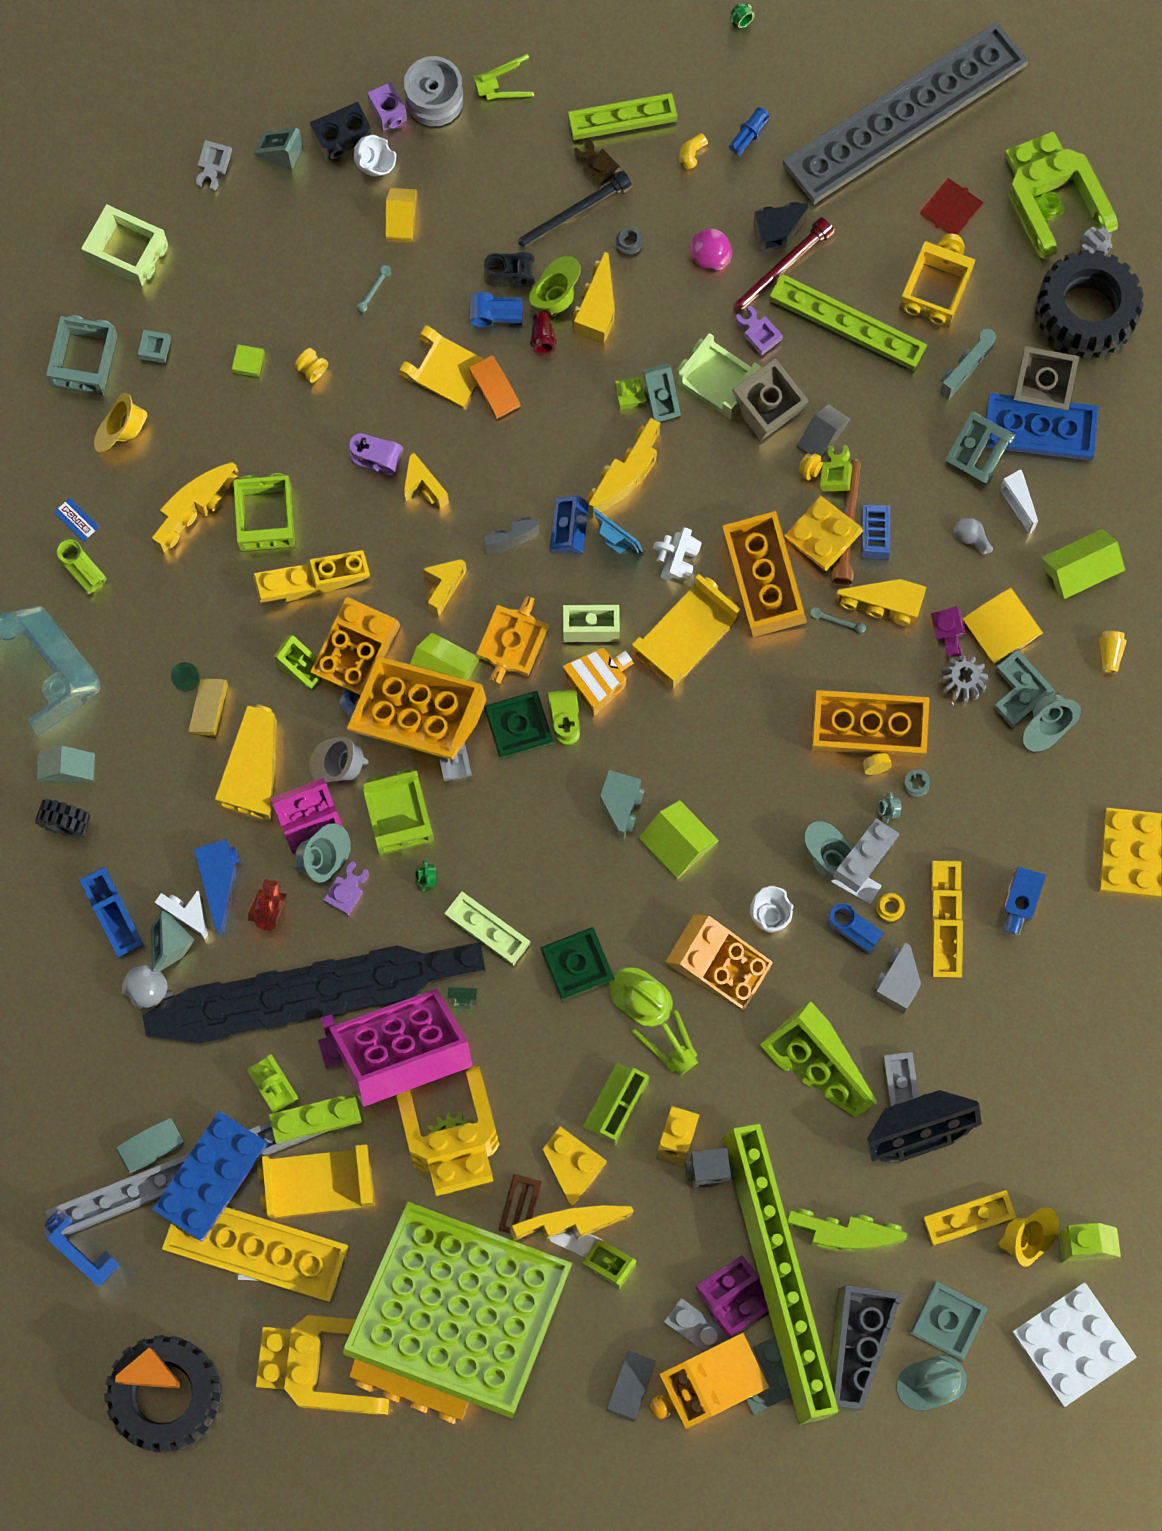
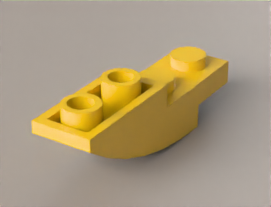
[586,418,660,516]
[152,462,239,553]
[253,550,370,603]

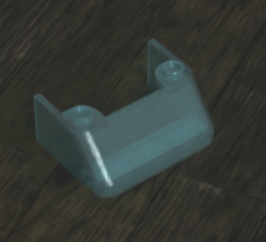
[0,606,100,737]

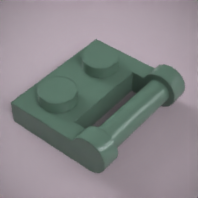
[945,411,1016,484]

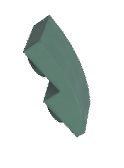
[116,1118,184,1174]

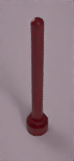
[733,217,835,312]

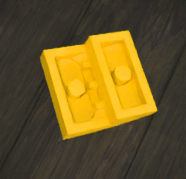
[963,588,1043,665]

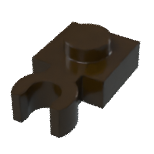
[574,139,620,188]

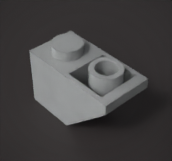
[873,943,921,1014]

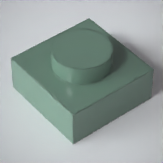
[137,330,171,363]

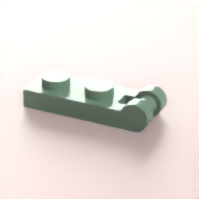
[940,329,996,400]

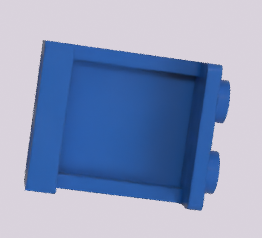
[43,1210,120,1287]

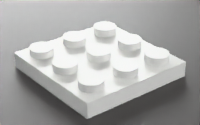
[1011,1282,1137,1408]

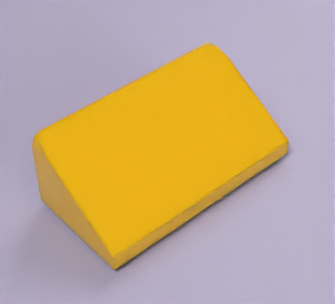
[188,679,228,738]

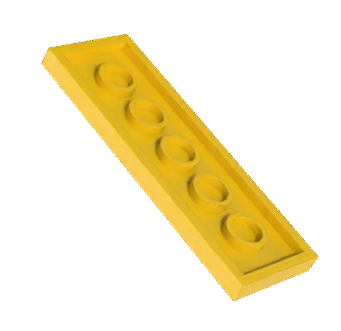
[162,1207,349,1303]

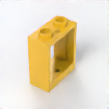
[899,241,975,326]

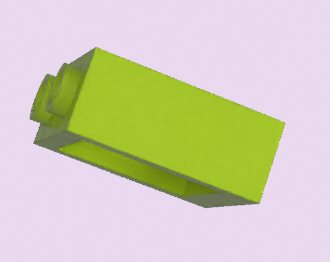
[234,473,295,551]

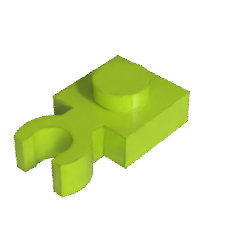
[820,445,852,492]

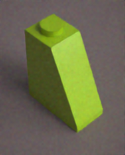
[1058,1223,1121,1263]

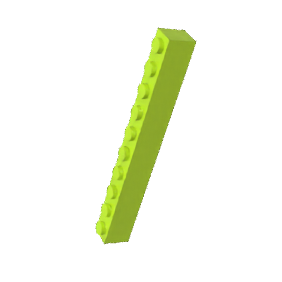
[722,1124,839,1425]

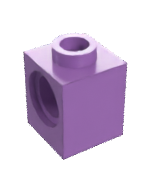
[368,82,407,131]

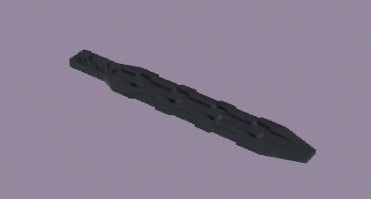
[142,942,486,1044]

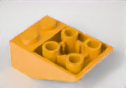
[310,597,400,695]
[665,914,773,1011]

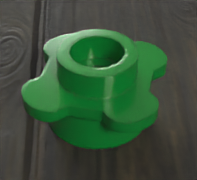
[415,860,436,892]

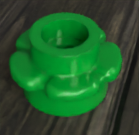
[730,3,755,28]

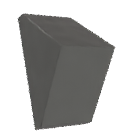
[797,404,851,459]

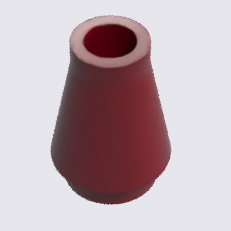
[530,312,557,354]

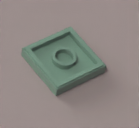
[909,1281,989,1362]

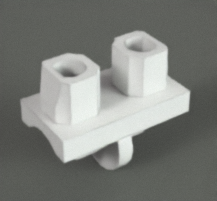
[652,527,702,581]

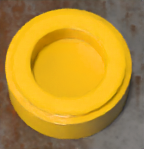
[862,753,892,775]

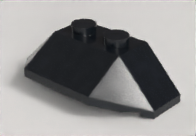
[867,1090,982,1163]

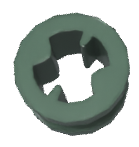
[904,769,930,797]

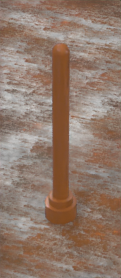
[831,459,861,585]

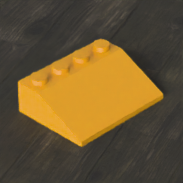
[347,656,487,760]

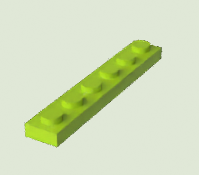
[769,274,927,371]

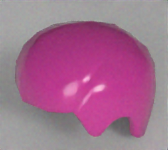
[689,229,733,271]

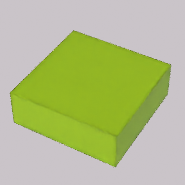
[232,345,265,378]

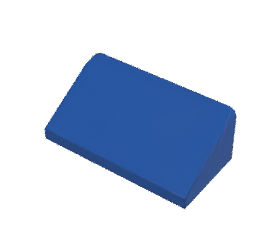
[550,495,589,553]

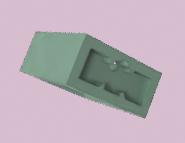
[46,315,118,395]

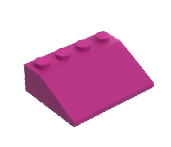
[329,989,472,1107]

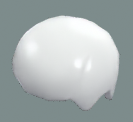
[354,135,396,176]
[750,885,793,933]

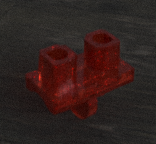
[248,879,287,930]

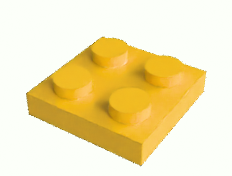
[784,496,863,571]

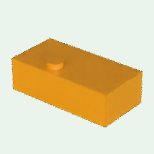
[722,511,807,637]
[811,690,930,758]

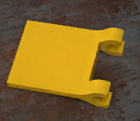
[398,325,484,408]

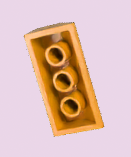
[350,1359,469,1424]

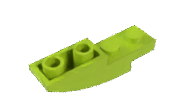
[787,1208,908,1252]

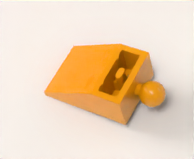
[650,1333,770,1429]

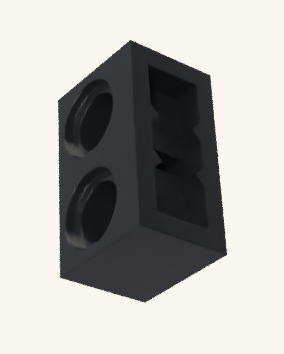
[309,102,372,161]

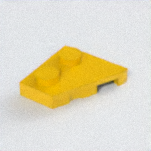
[543,1126,607,1207]

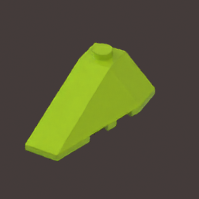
[760,1001,877,1118]

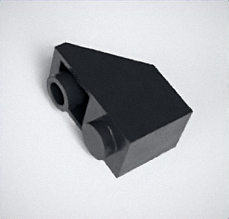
[753,202,809,252]

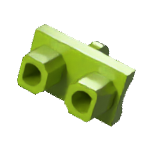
[246,1054,299,1113]

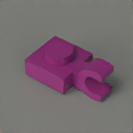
[931,606,966,658]
[318,1014,343,1069]

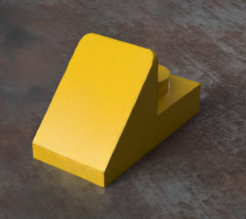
[404,453,449,509]
[423,559,467,616]

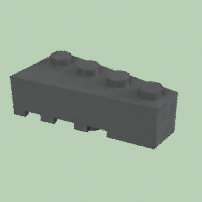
[829,1285,904,1412]

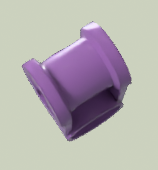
[349,433,404,476]

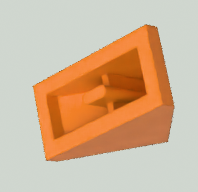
[115,1347,180,1389]

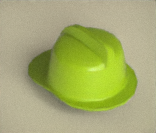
[529,256,580,317]
[609,967,673,1027]

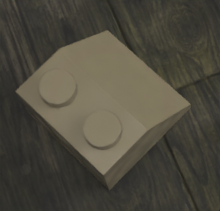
[1014,346,1080,411]
[732,358,809,441]

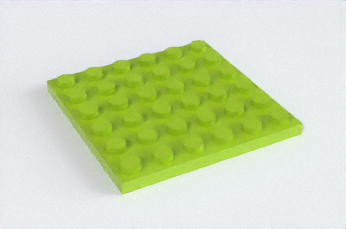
[343,1202,572,1419]

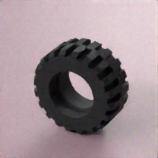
[1035,249,1144,359]
[104,1335,223,1453]

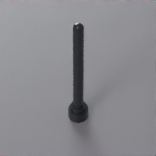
[518,170,633,247]

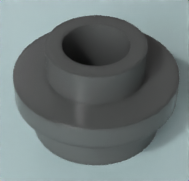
[616,228,643,254]

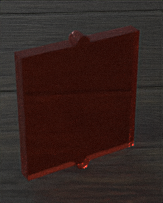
[920,178,984,235]

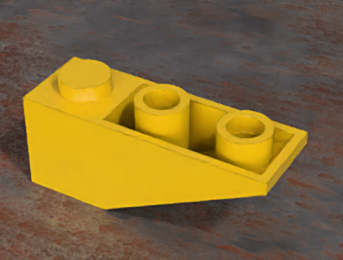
[571,252,615,343]
[835,579,927,626]

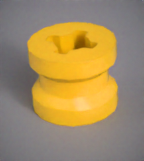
[294,348,328,383]

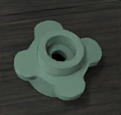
[878,791,901,823]

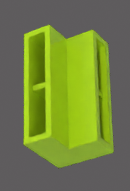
[1041,529,1125,599]
[583,1063,650,1145]

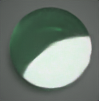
[171,662,200,692]

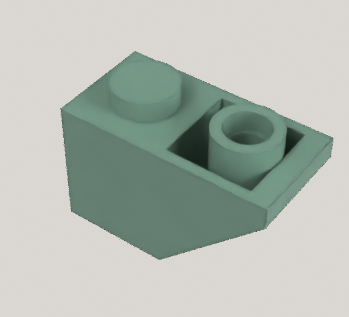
[600,770,645,839]

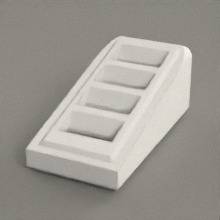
[1000,470,1038,533]

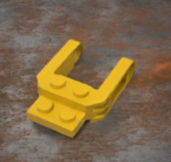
[396,1065,500,1196]
[256,1315,389,1415]

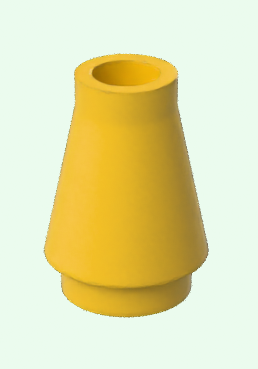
[1098,631,1127,673]

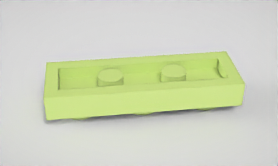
[445,892,531,966]

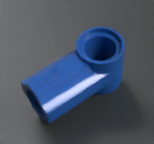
[469,292,523,327]
[827,903,884,954]

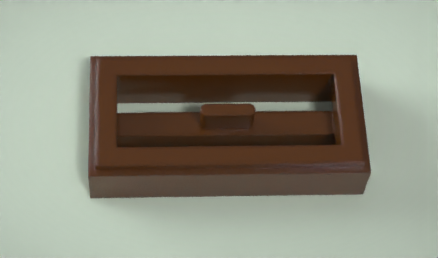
[498,1174,542,1239]

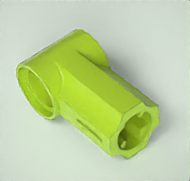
[57,539,107,594]

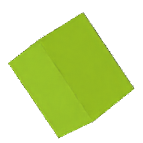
[410,632,480,680]
[638,800,719,879]

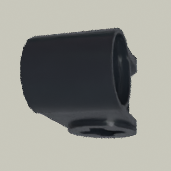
[483,252,535,287]

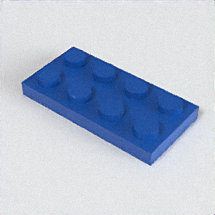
[985,393,1099,461]
[152,1111,268,1242]

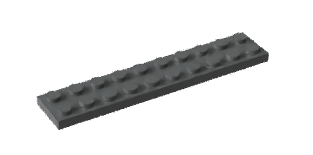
[782,22,1028,204]

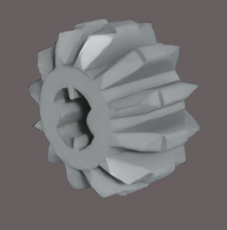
[940,654,988,703]

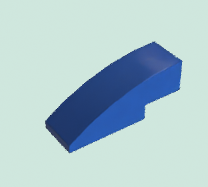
[79,866,143,957]

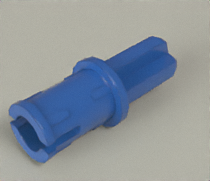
[729,107,770,155]

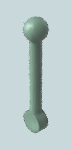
[357,265,391,312]
[810,607,866,633]

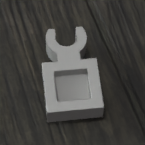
[196,140,232,191]

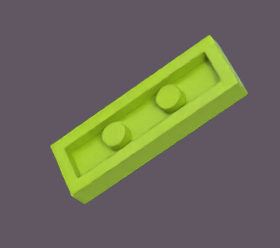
[269,1093,362,1144]

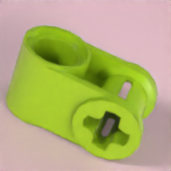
[548,689,580,745]

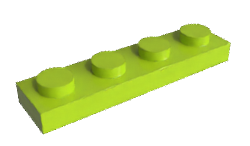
[568,93,678,140]

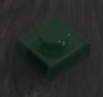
[448,987,478,1009]

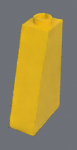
[215,705,277,822]

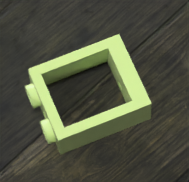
[81,204,168,286]

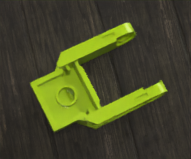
[1004,131,1118,259]

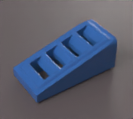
[861,505,890,560]

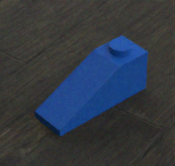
[194,839,240,935]

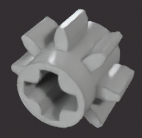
[1079,227,1113,255]

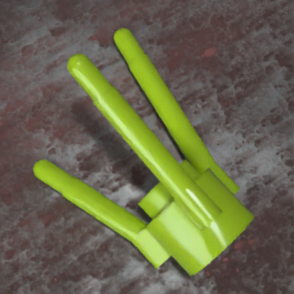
[474,54,534,100]
[632,1010,699,1076]

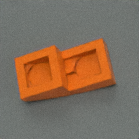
[469,355,521,419]

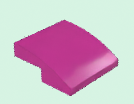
[270,778,342,854]

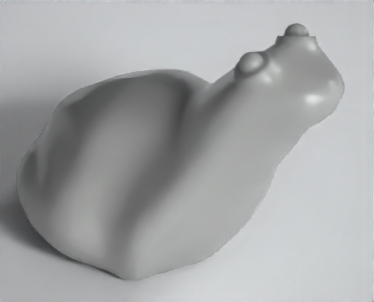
[953,518,993,555]

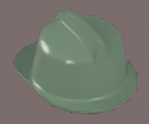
[1022,692,1081,752]
[804,821,854,880]
[293,823,351,883]
[897,1356,967,1411]

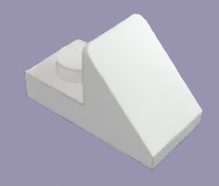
[155,891,208,939]

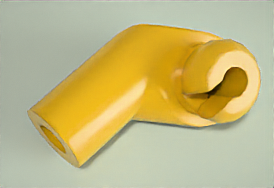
[679,133,708,169]

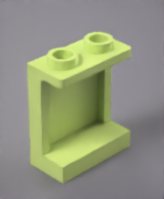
[677,333,762,420]

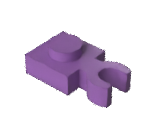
[736,306,783,356]
[323,861,369,916]

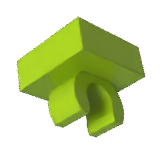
[615,376,647,410]

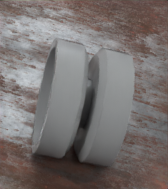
[404,56,463,126]

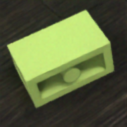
[563,605,620,642]

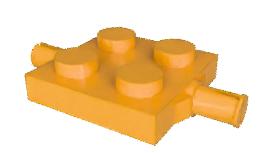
[476,596,549,685]

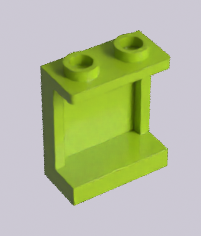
[362,769,434,855]

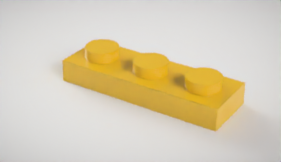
[922,1190,1017,1246]

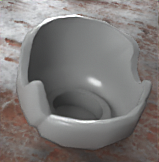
[121,964,168,1008]

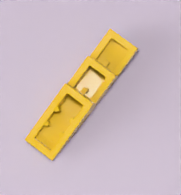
[931,860,963,978]
[510,1205,634,1241]

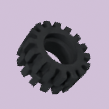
[35,799,91,839]

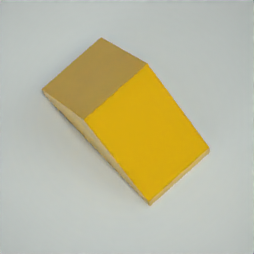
[386,188,417,241]

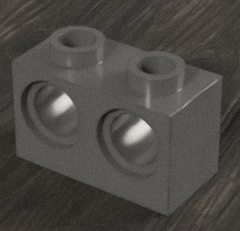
[685,1148,731,1189]

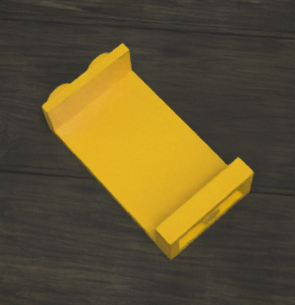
[631,574,741,688]
[258,1144,375,1219]

